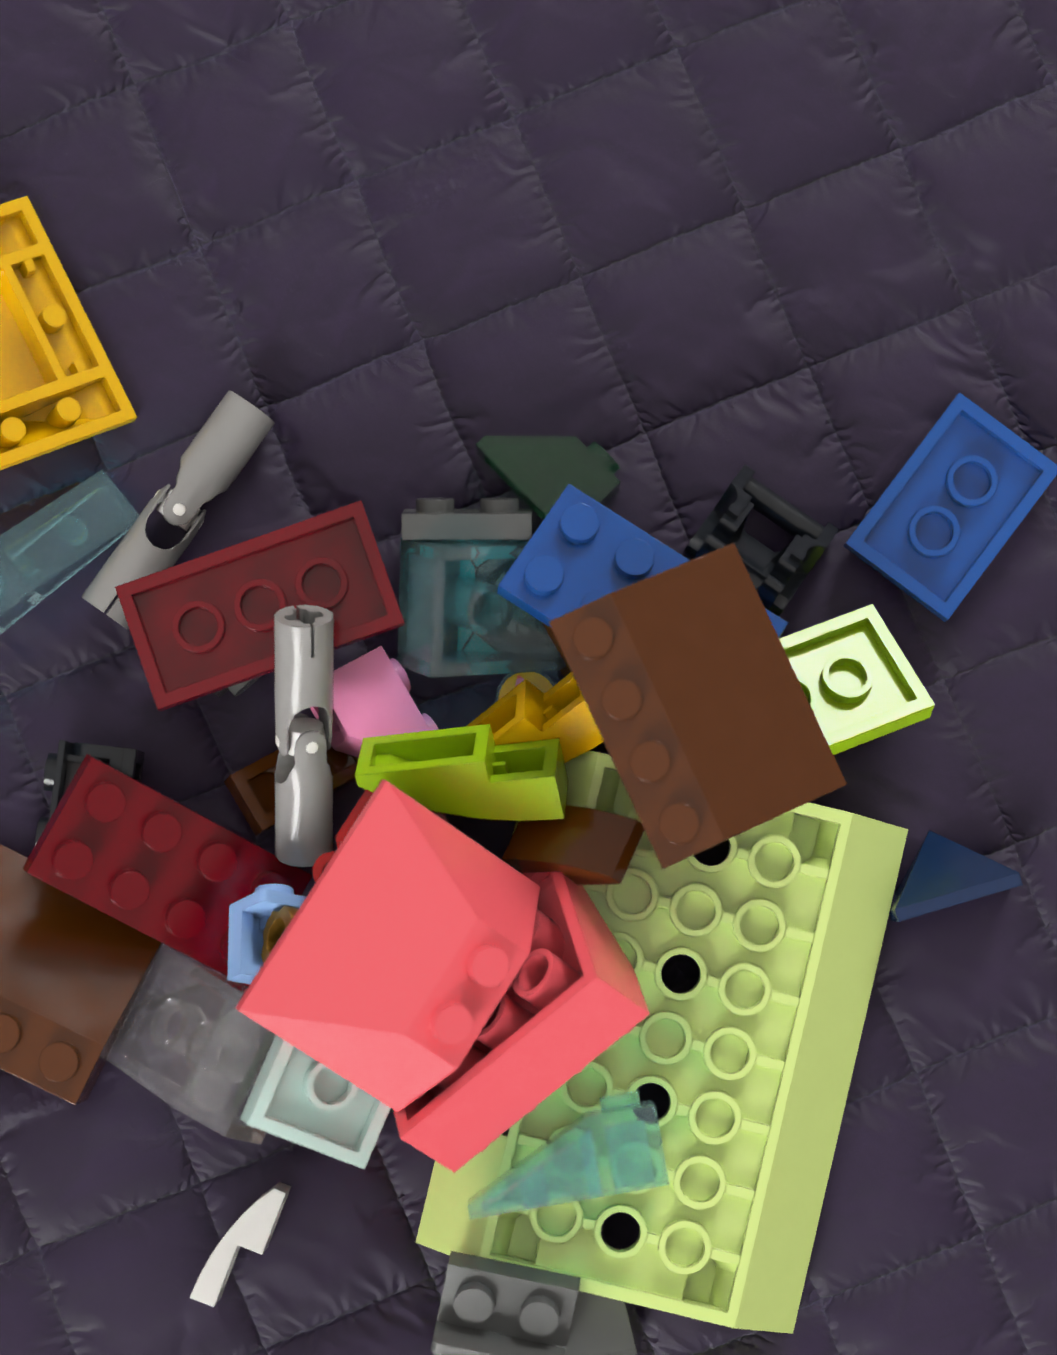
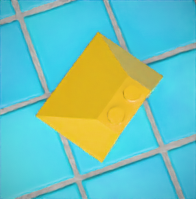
[0,196,137,471]

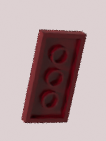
[115,500,405,711]
[22,754,312,987]

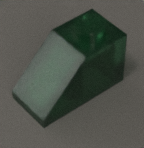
[476,436,621,520]

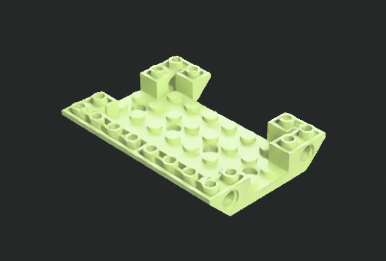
[415,751,908,1334]

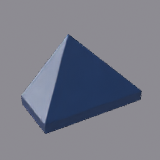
[889,830,1023,922]

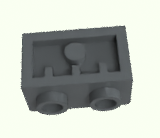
[430,1251,580,1355]

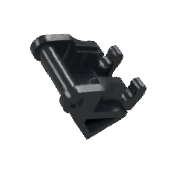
[682,465,839,617]

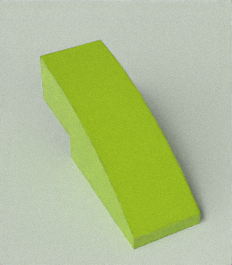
[355,724,569,821]

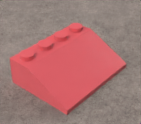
[393,872,650,1173]

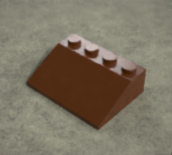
[549,543,847,869]
[0,844,163,1105]

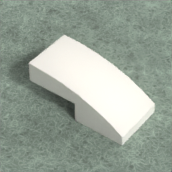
[190,1182,291,1307]

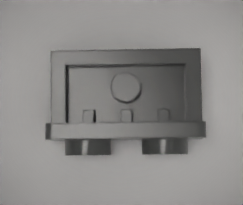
[402,498,532,573]

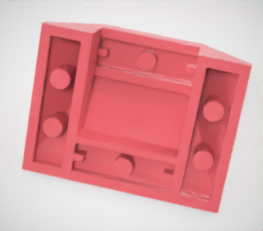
[235,779,540,1112]

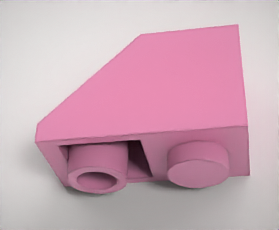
[310,645,439,758]

